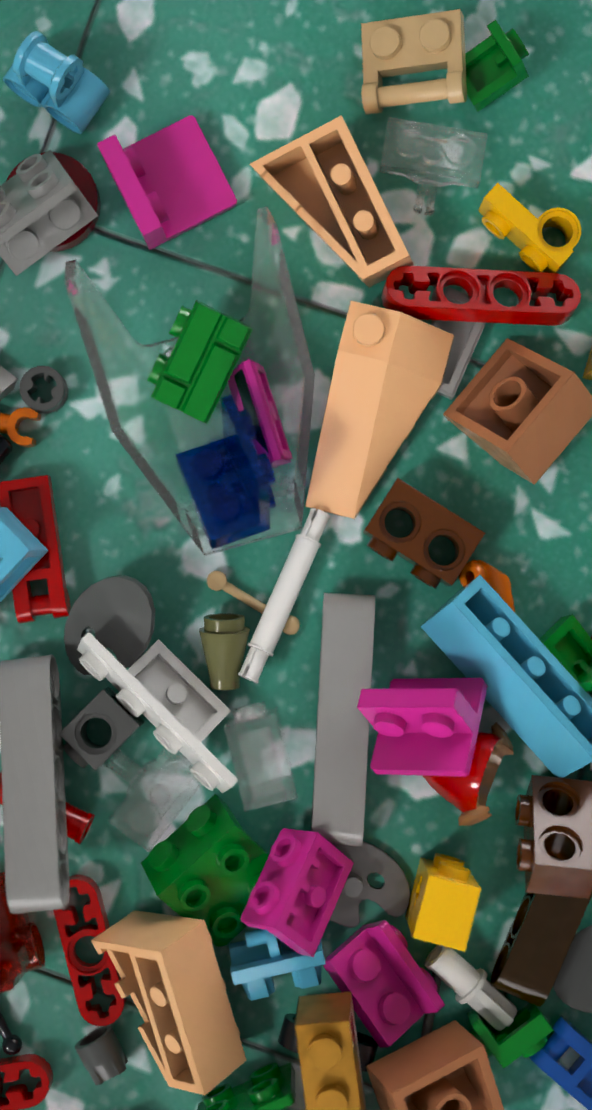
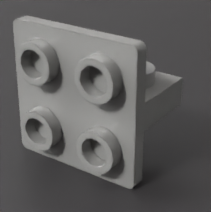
[0,150,98,276]

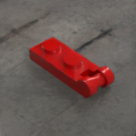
[0,475,71,624]

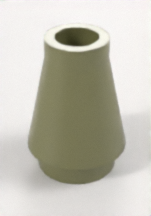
[199,613,250,690]

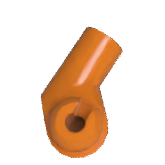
[459,560,515,612]

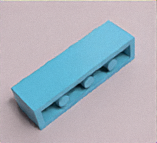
[421,575,592,778]

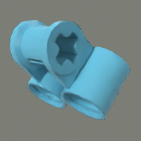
[3,31,110,134]

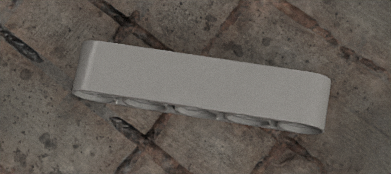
[311,593,375,846]
[0,655,70,914]

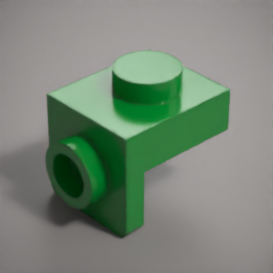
[465,20,529,112]
[539,614,592,695]
[467,1003,554,1069]

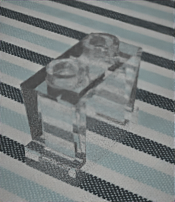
[224,701,297,811]

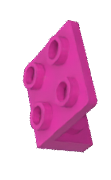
[97,115,237,250]

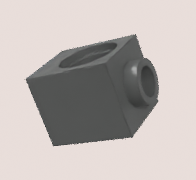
[59,687,144,771]

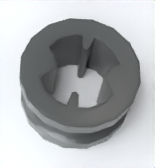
[19,366,69,414]

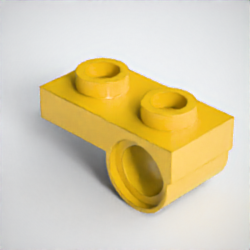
[478,183,581,273]

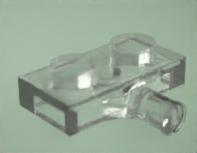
[379,117,488,215]
[106,747,202,852]

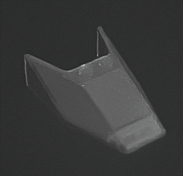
[64,206,315,556]

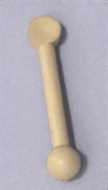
[207,571,300,635]

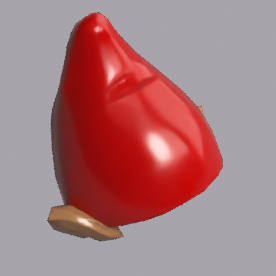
[422,722,514,826]

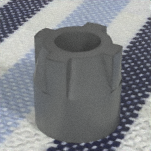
[75,1025,128,1085]

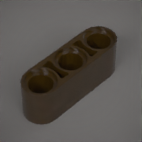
[490,856,592,1007]

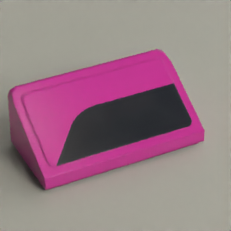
[228,359,293,472]

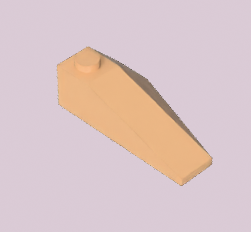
[305,301,454,519]

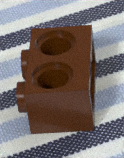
[363,478,485,589]
[515,775,592,899]

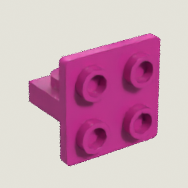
[357,678,487,776]

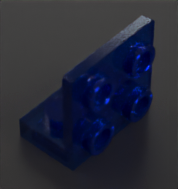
[176,395,276,549]

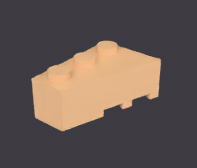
[250,115,414,288]
[91,910,247,1096]

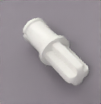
[424,945,517,1031]

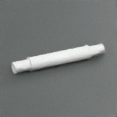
[238,508,331,683]

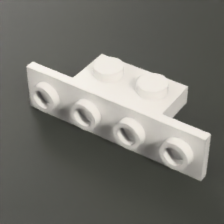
[77,632,239,793]

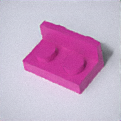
[240,828,354,957]
[323,920,445,1048]

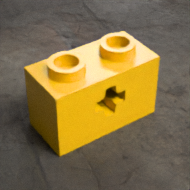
[405,853,481,952]

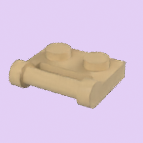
[361,9,467,115]

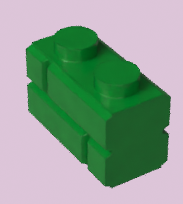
[147,300,253,424]

